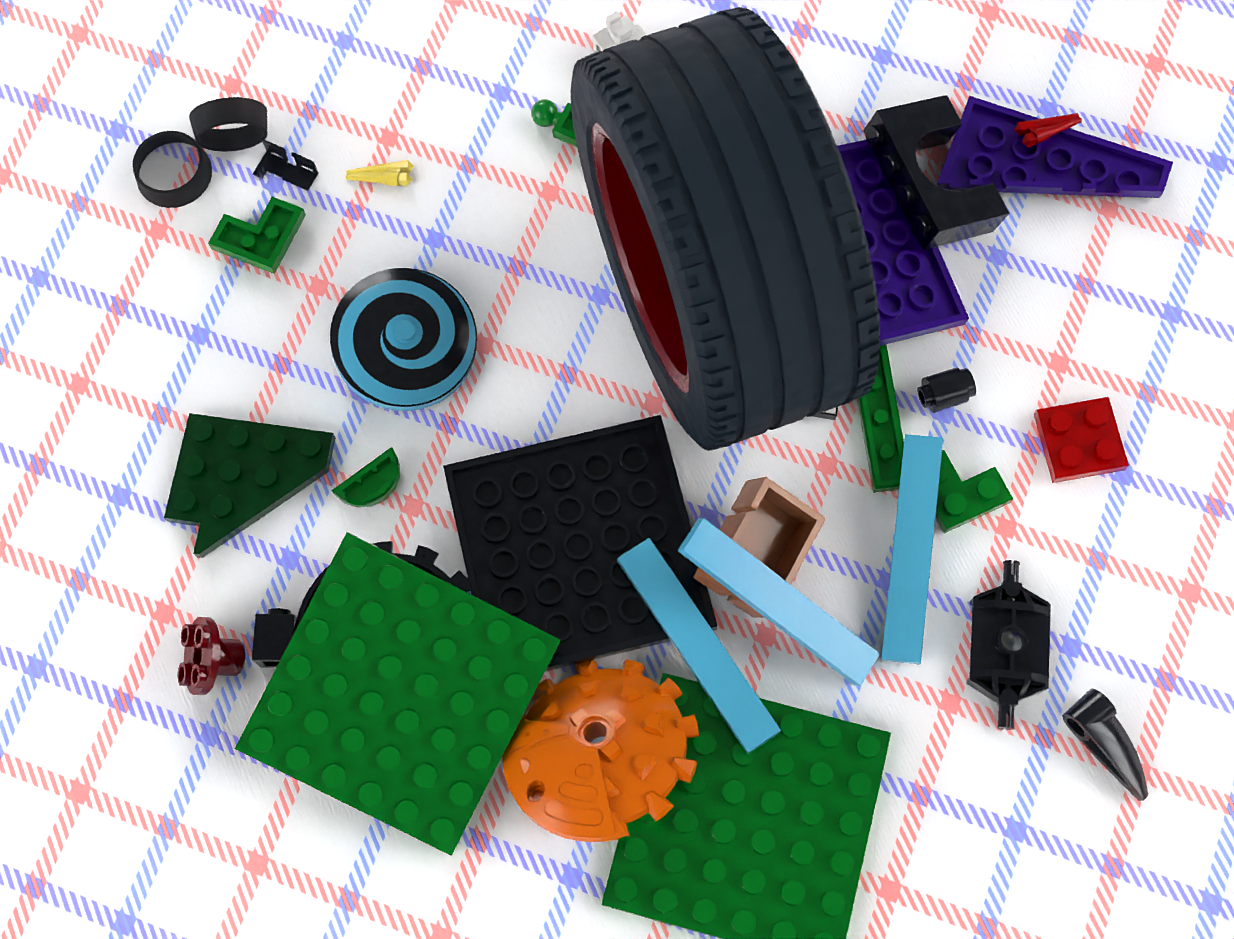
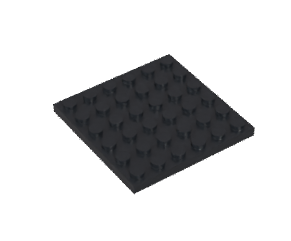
[443,415,718,672]

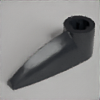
[1062,688,1148,801]

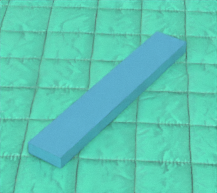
[881,434,943,665]
[678,518,880,686]
[617,538,781,754]

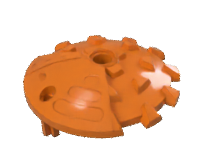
[502,659,699,842]

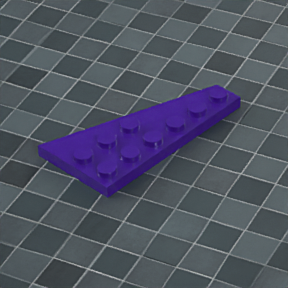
[936,95,1173,198]

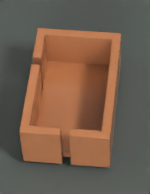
[693,477,826,618]

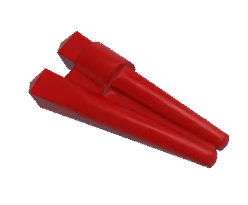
[1014,113,1082,148]

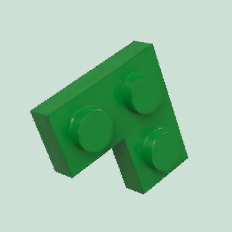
[208,196,306,274]
[936,450,1013,534]

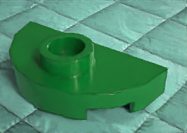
[331,447,400,508]

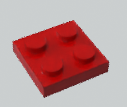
[1033,397,1129,483]

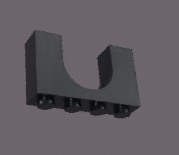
[863,95,1010,250]

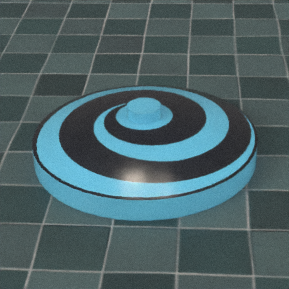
[330,268,477,411]

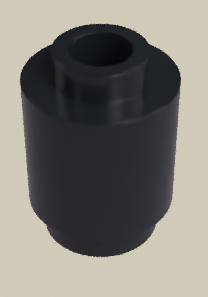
[917,367,976,413]

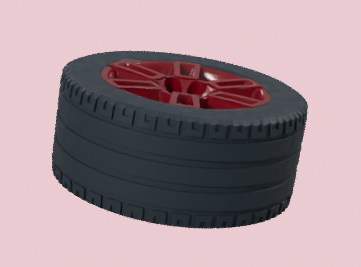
[570,7,880,451]

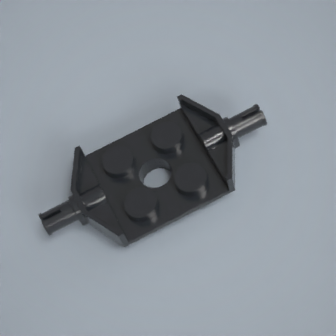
[966,560,1051,730]

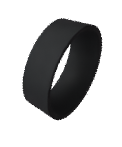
[189,97,267,152]
[132,131,212,208]

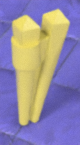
[345,160,414,186]

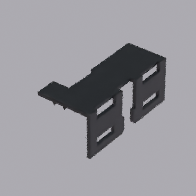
[253,138,319,191]

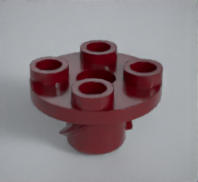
[177,617,246,695]

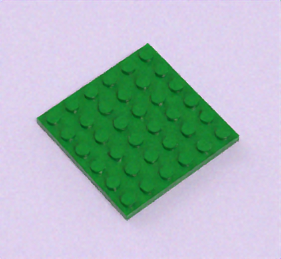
[234,532,561,856]
[601,673,891,939]

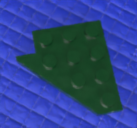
[164,413,336,558]

